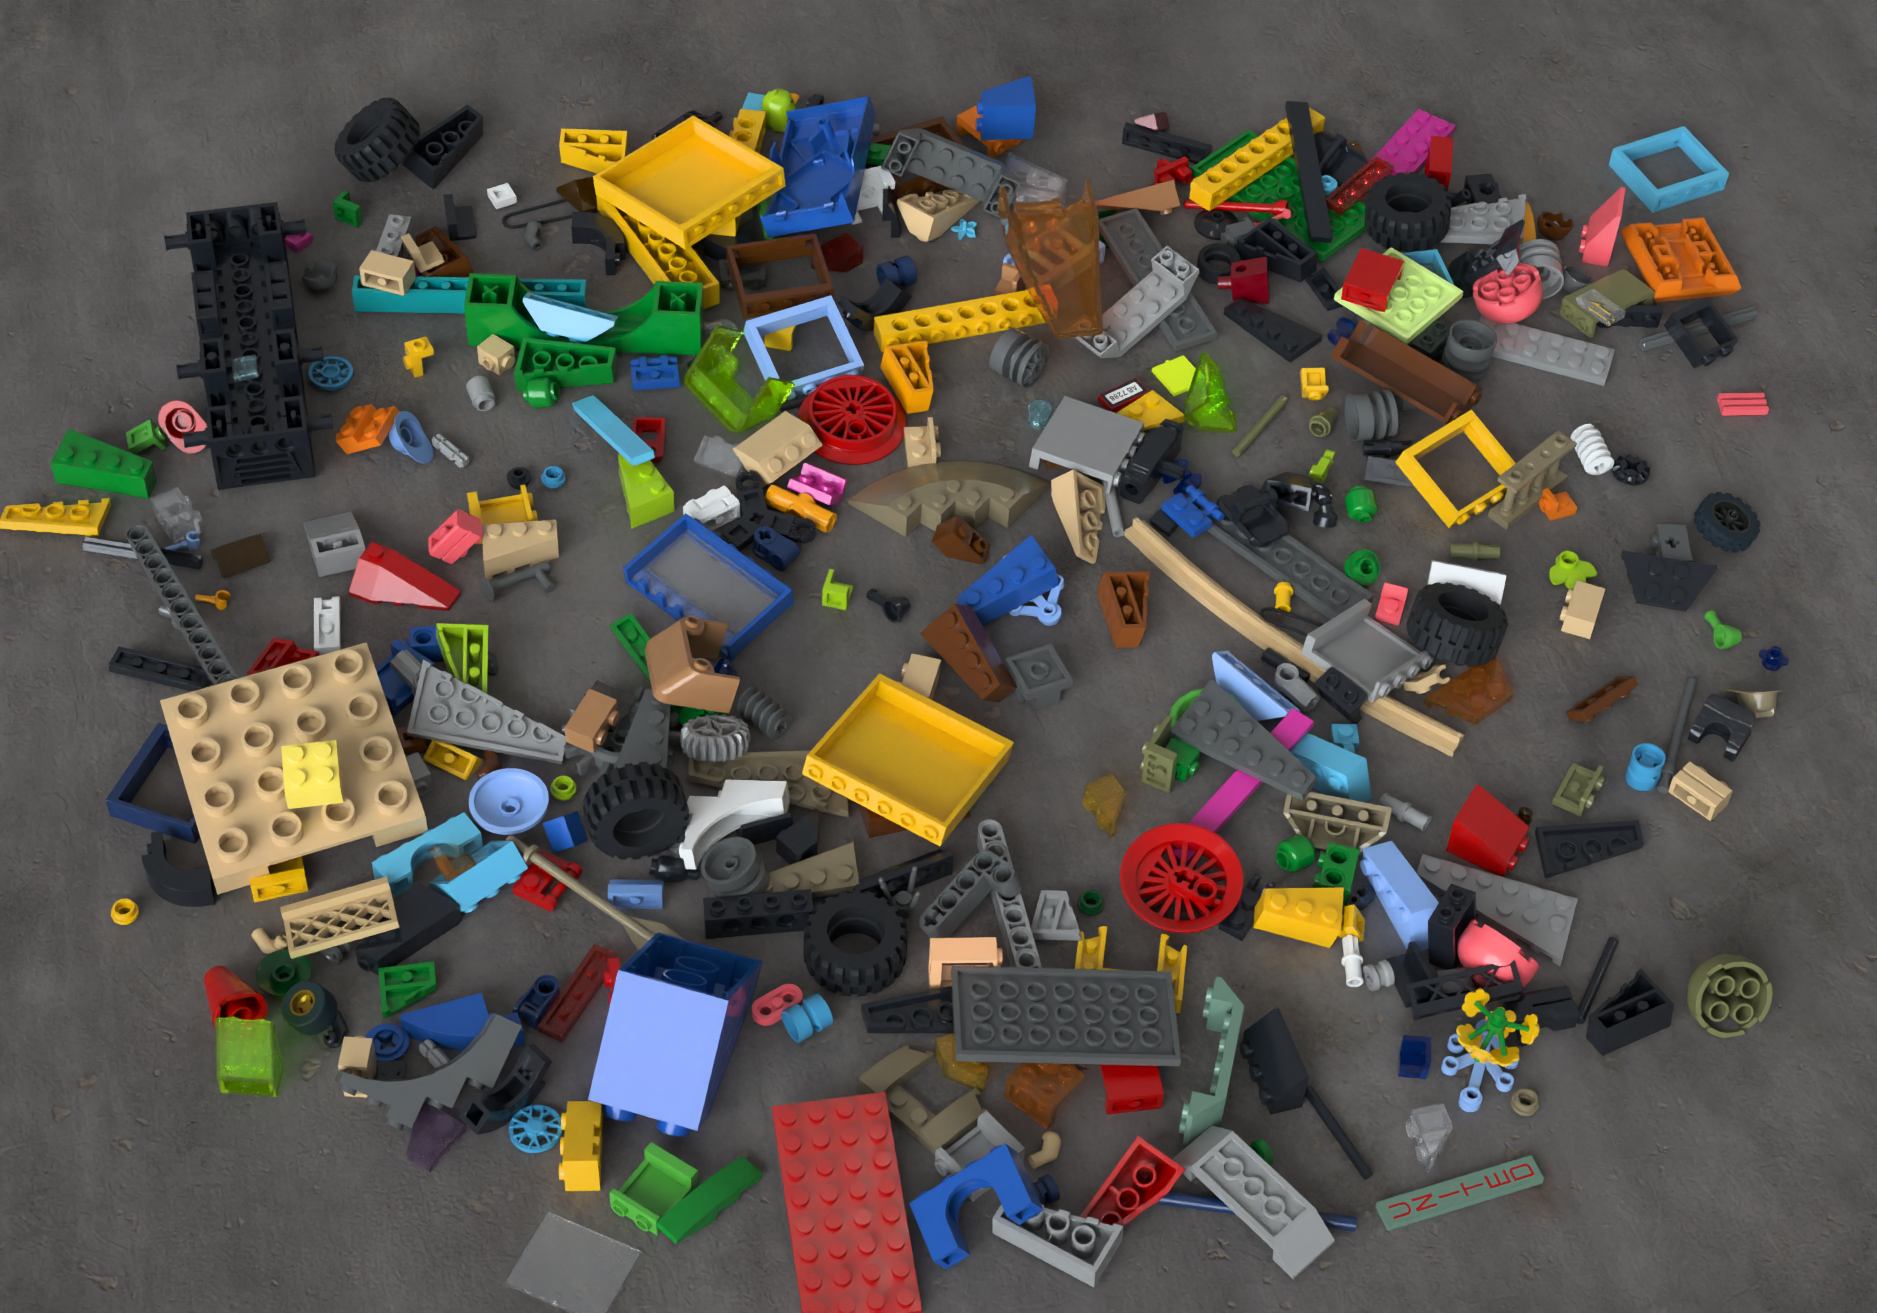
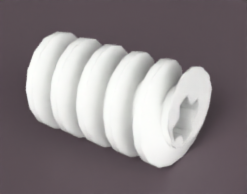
[1570,424,1614,475]

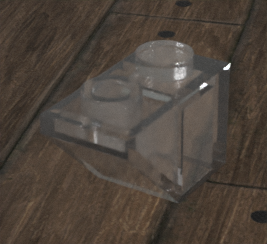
[1405,1103,1453,1172]

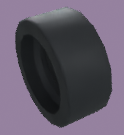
[1197,243,1241,284]

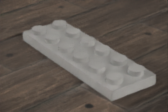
[1479,315,1615,386]

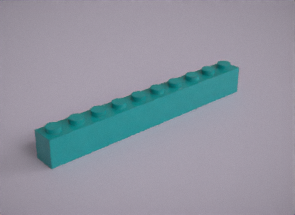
[352,275,587,314]

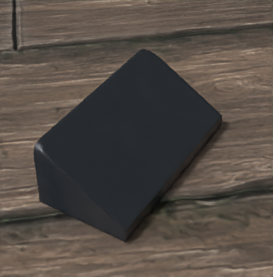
[1305,267,1344,311]

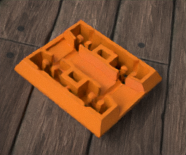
[1620,217,1741,303]

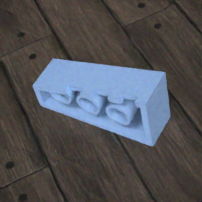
[1360,841,1439,951]

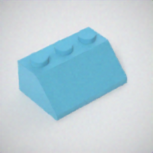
[428,841,528,913]

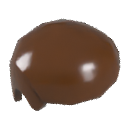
[1537,211,1574,241]

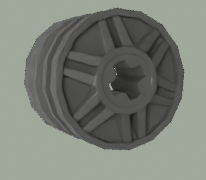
[1441,319,1497,381]
[989,327,1050,388]
[1344,389,1398,442]

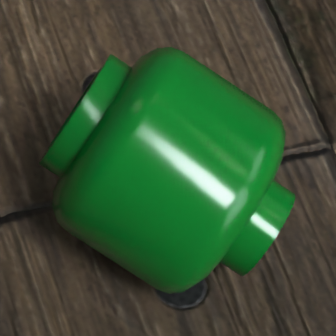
[523,377,560,409]
[1344,486,1378,523]
[1275,835,1316,873]

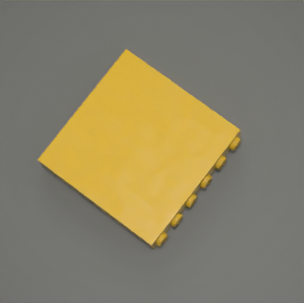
[593,116,786,249]
[802,673,1014,846]

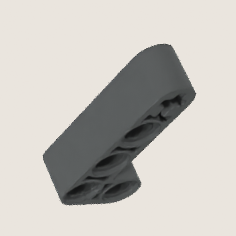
[919,850,1022,941]

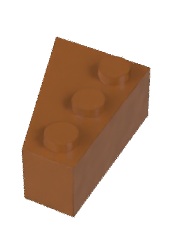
[1097,571,1150,648]

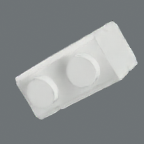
[683,485,740,531]

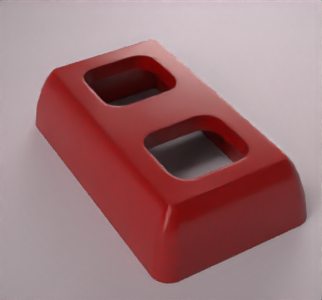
[632,417,665,463]

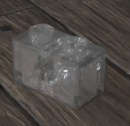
[150,487,203,544]

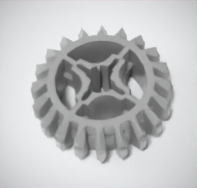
[680,714,750,763]

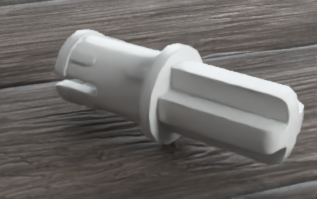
[1341,934,1363,987]

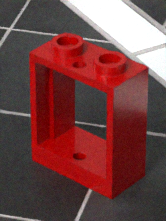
[1424,136,1453,191]

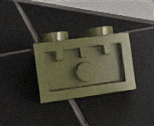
[1140,715,1178,793]

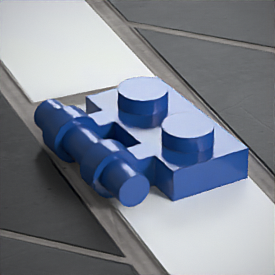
[630,355,680,390]
[1161,485,1225,538]

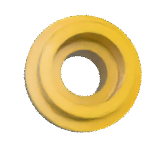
[111,898,139,925]

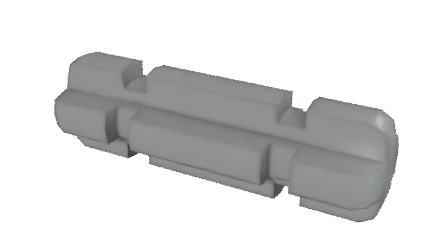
[432,434,470,468]
[419,1039,450,1068]

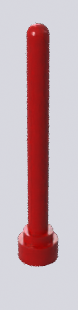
[1183,200,1289,215]

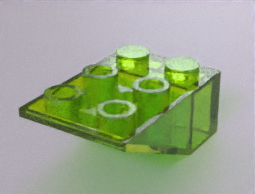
[215,1017,284,1097]

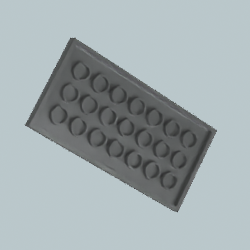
[951,966,1181,1066]

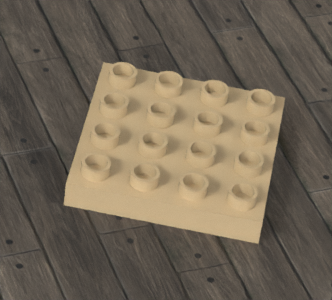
[160,642,428,895]

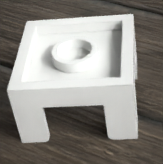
[852,166,895,225]

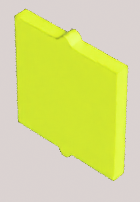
[1152,355,1206,396]

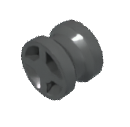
[320,933,354,964]

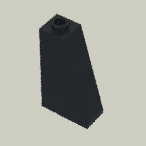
[355,881,462,976]

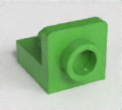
[126,419,167,454]

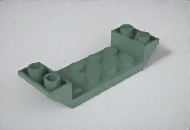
[1179,976,1244,1146]

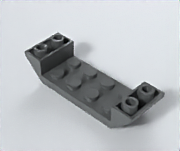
[881,128,1021,219]

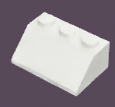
[1427,560,1506,605]

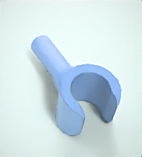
[165,531,200,551]

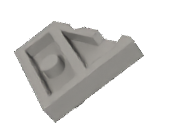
[1031,890,1082,941]

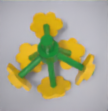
[1456,988,1539,1066]

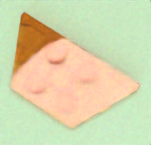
[1424,655,1513,724]

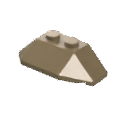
[1283,792,1393,854]

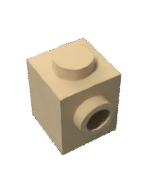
[477,334,515,376]

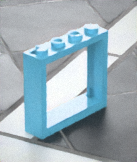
[1609,126,1729,213]

